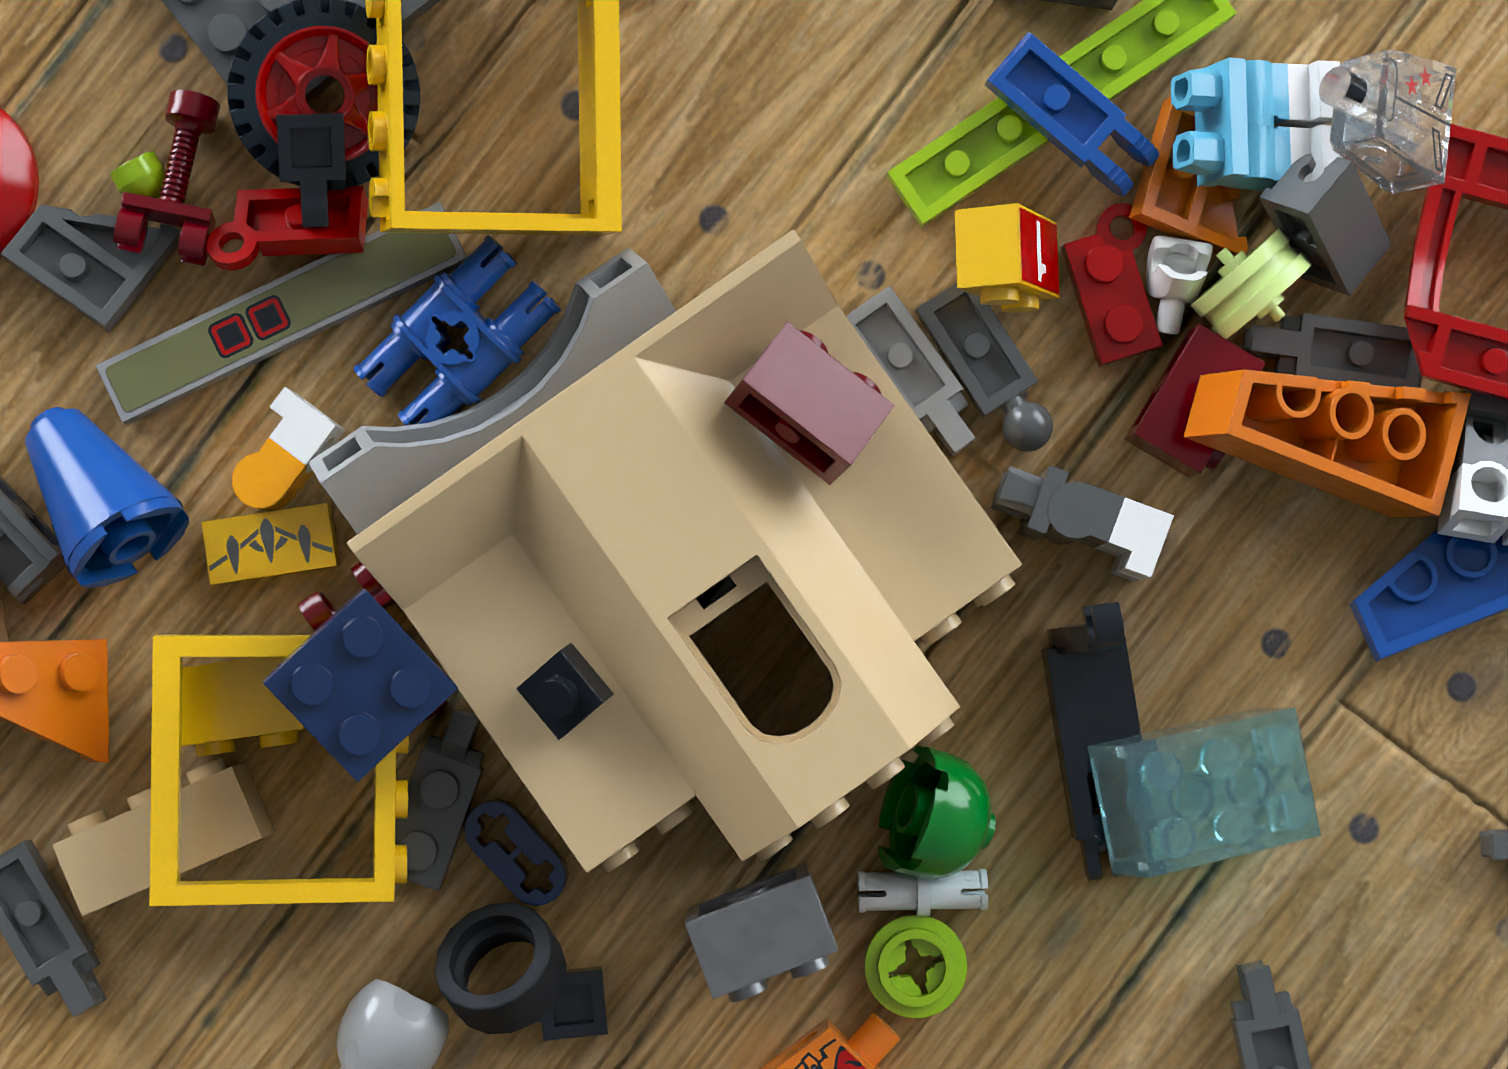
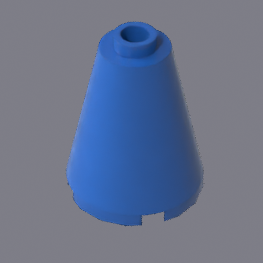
[25,407,189,588]

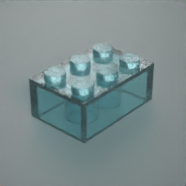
[1088,707,1321,878]

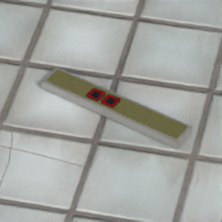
[95,201,467,424]

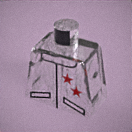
[1319,50,1456,194]

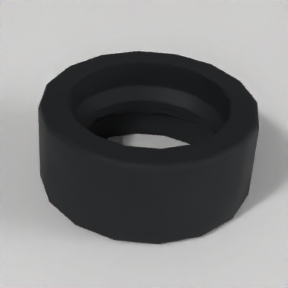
[434,902,567,1034]

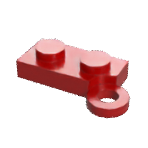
[206,185,368,271]
[1061,203,1163,367]

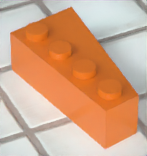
[1184,369,1472,518]

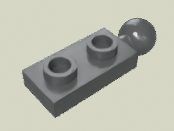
[915,283,1053,452]

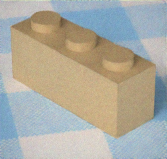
[52,758,275,917]

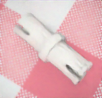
[857,869,988,916]

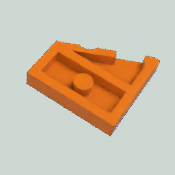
[1129,97,1248,256]
[0,639,109,763]

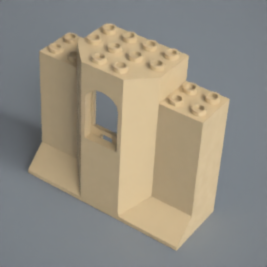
[346,229,1022,873]

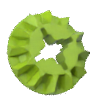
[865,915,967,1018]

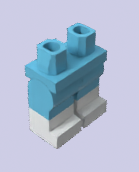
[1170,57,1343,191]

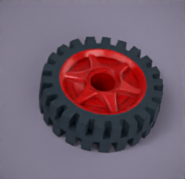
[227,0,420,191]

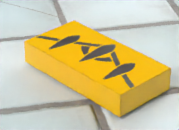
[201,503,340,585]

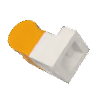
[232,387,346,511]

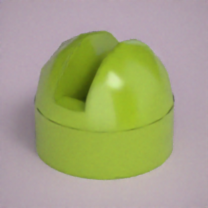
[109,151,166,199]

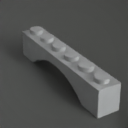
[309,247,676,535]

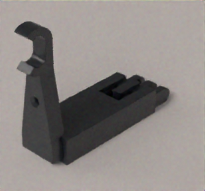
[1041,602,1157,881]

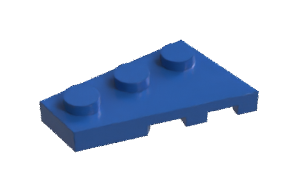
[1350,529,1508,663]

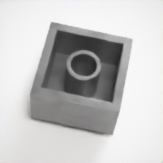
[685,863,838,1002]

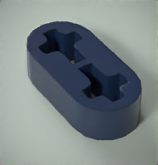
[464,799,568,906]

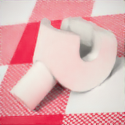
[1146,235,1213,334]

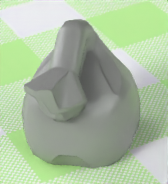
[336,979,449,1069]

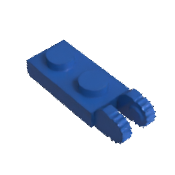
[985,32,1160,197]

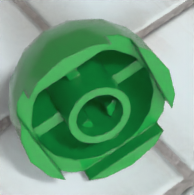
[878,745,996,879]

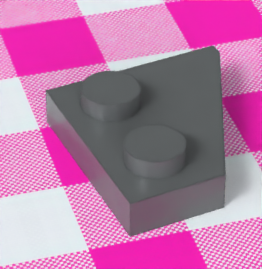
[1,205,181,333]

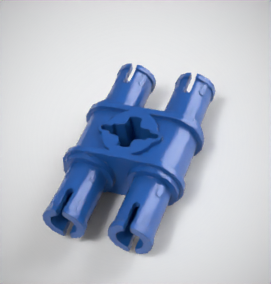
[353,234,562,426]

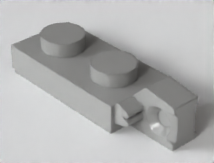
[846,286,976,457]

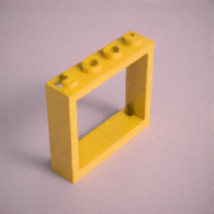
[365,0,622,236]
[149,635,409,906]

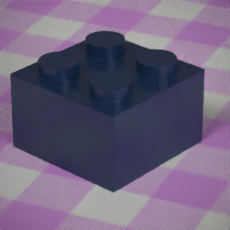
[263,588,458,782]

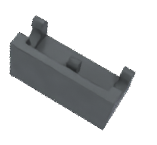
[1259,154,1392,296]
[0,476,66,604]

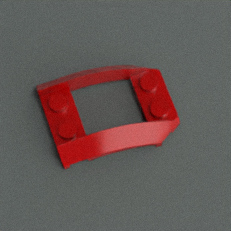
[1404,123,1508,401]

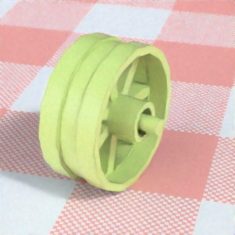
[1191,228,1312,339]

